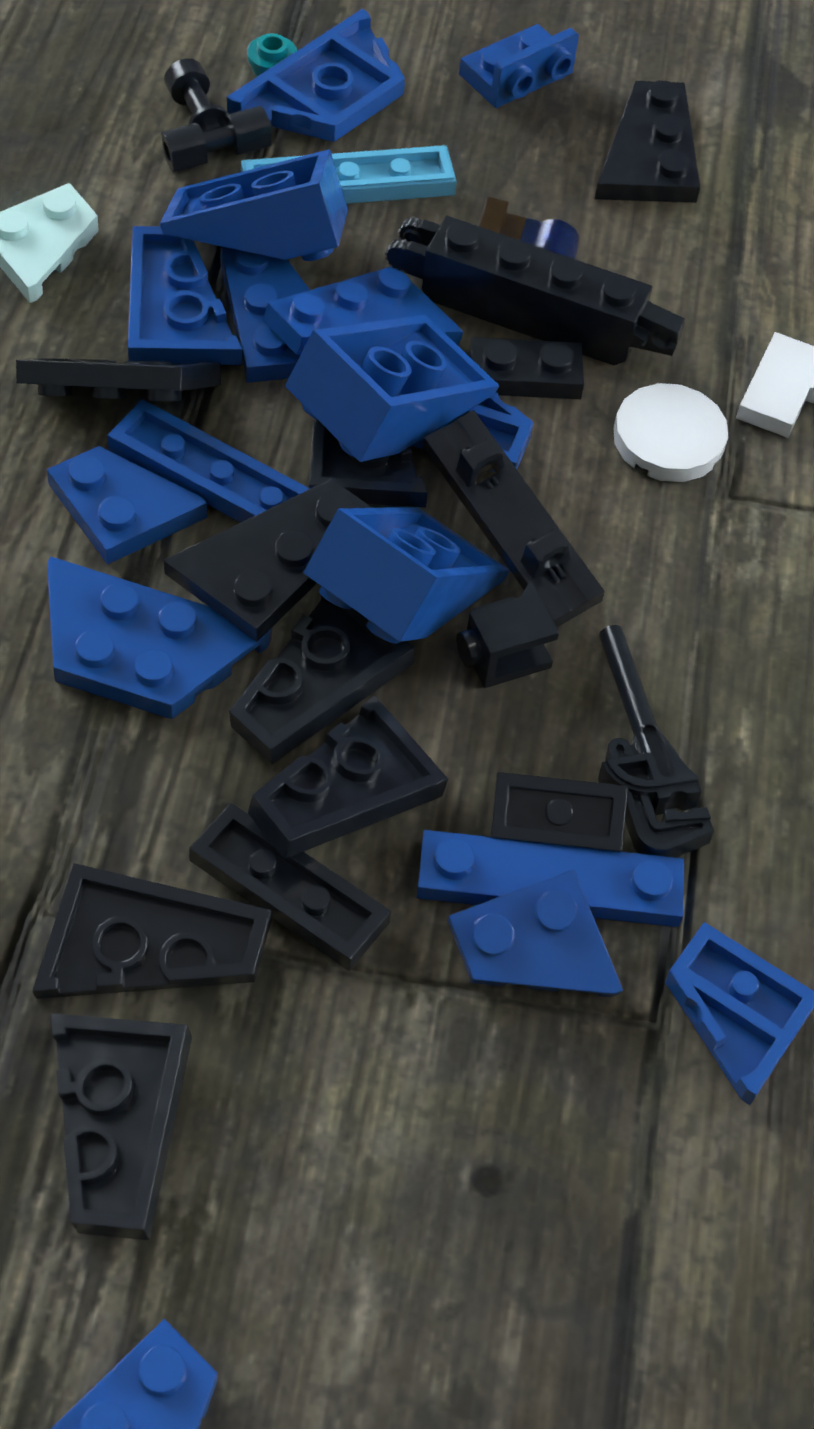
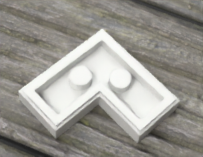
[736,332,814,438]

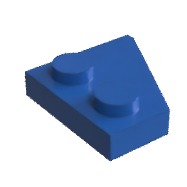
[447,869,623,997]

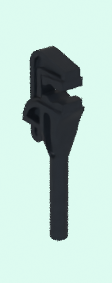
[598,625,714,858]

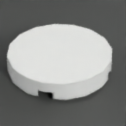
[613,383,728,482]

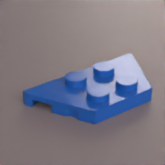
[227,9,405,142]
[47,557,272,719]

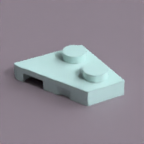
[0,183,99,303]

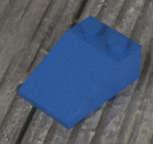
[160,149,348,261]
[285,314,500,462]
[303,507,510,644]

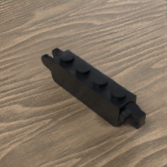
[385,215,685,365]

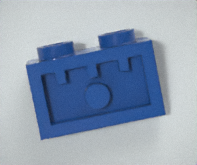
[459,24,579,108]

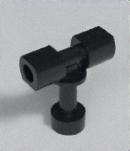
[161,58,272,172]

